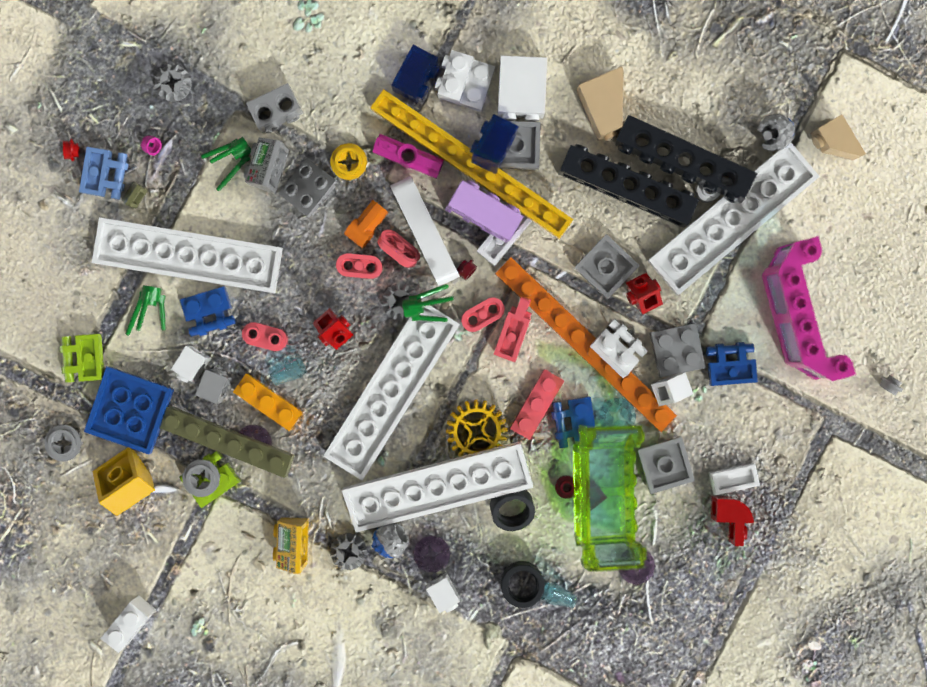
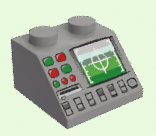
[244,137,289,194]

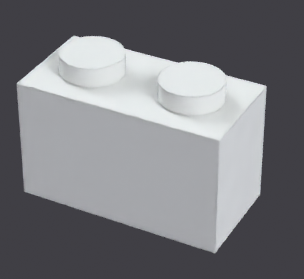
[100,595,156,653]

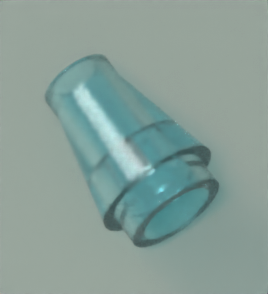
[270,357,306,386]
[541,582,577,608]

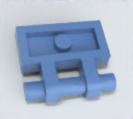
[79,147,129,200]

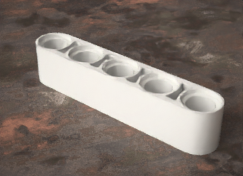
[390,176,460,287]

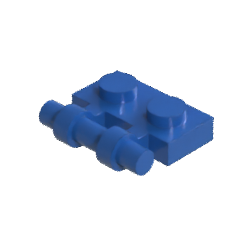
[180,286,236,337]
[706,342,758,386]
[551,396,598,448]

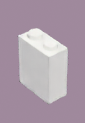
[497,56,547,122]

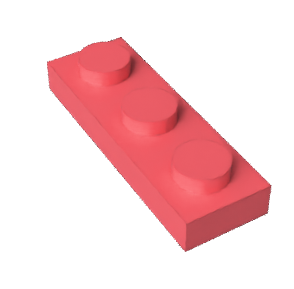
[510,369,564,440]

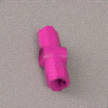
[372,134,444,179]

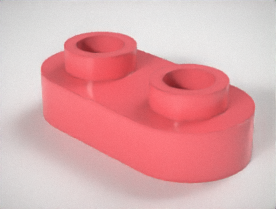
[377,230,420,268]
[336,253,383,279]
[461,298,505,332]
[242,322,289,351]

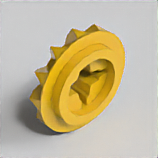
[330,143,367,181]

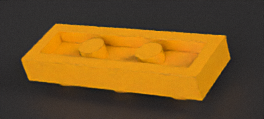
[233,373,303,431]

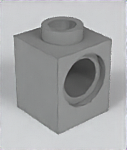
[195,367,232,404]

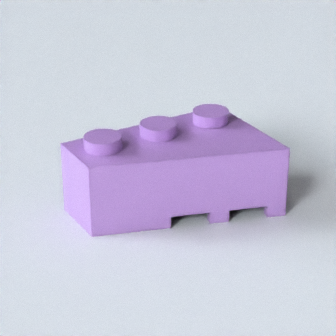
[445,180,524,243]

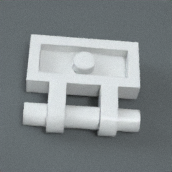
[590,319,647,378]

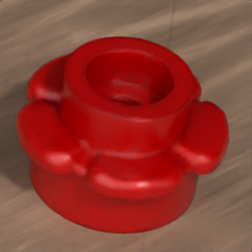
[63,138,79,161]

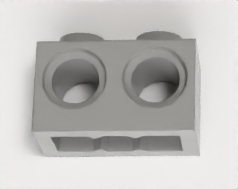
[246,83,303,133]

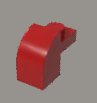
[711,495,754,546]

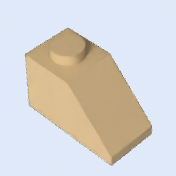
[810,114,866,160]

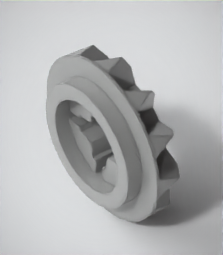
[154,64,191,102]
[382,284,417,320]
[44,424,83,462]
[182,459,221,497]
[330,533,367,571]

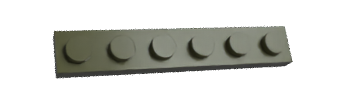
[160,406,295,478]

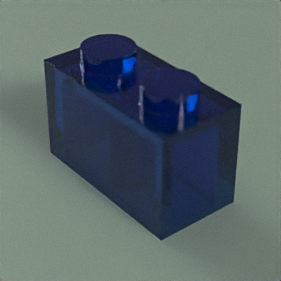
[391,44,440,104]
[470,114,519,174]

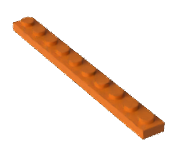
[495,257,677,432]

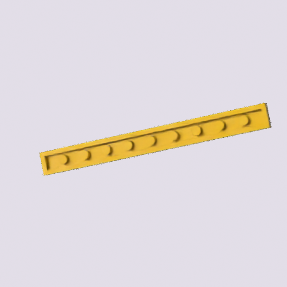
[370,89,573,240]

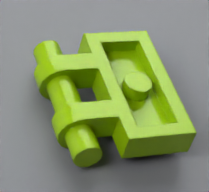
[60,334,104,383]
[179,451,241,508]

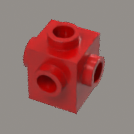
[626,273,663,315]
[312,308,353,350]

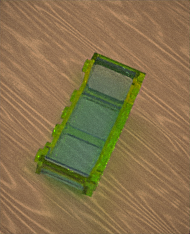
[573,424,647,572]

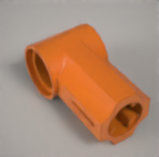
[344,200,388,248]

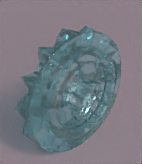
[599,398,636,435]

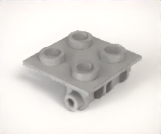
[278,158,337,218]

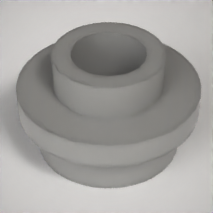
[879,375,903,396]

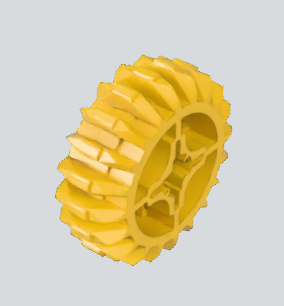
[446,399,508,457]

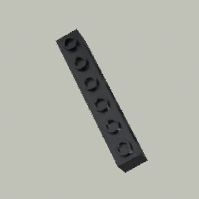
[615,115,758,203]
[558,144,699,228]

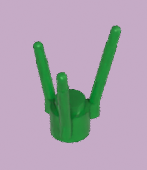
[201,136,251,191]
[402,284,454,322]
[125,285,166,336]

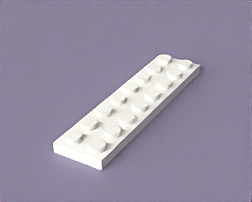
[647,142,820,296]
[92,217,283,293]
[323,305,460,480]
[342,441,533,532]

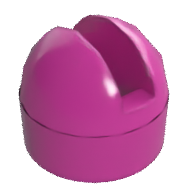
[140,135,162,155]

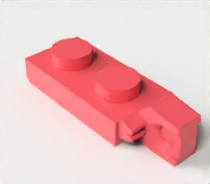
[494,297,532,362]

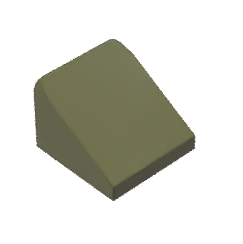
[122,181,147,209]

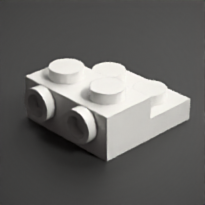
[435,50,495,112]

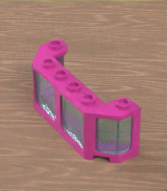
[762,236,856,381]

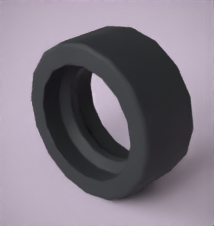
[489,490,535,531]
[501,561,545,608]

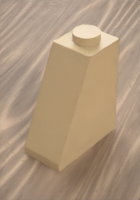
[576,66,624,141]

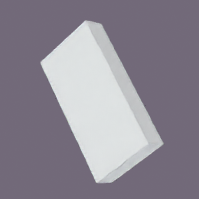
[708,462,760,495]

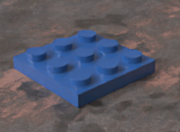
[84,366,174,454]

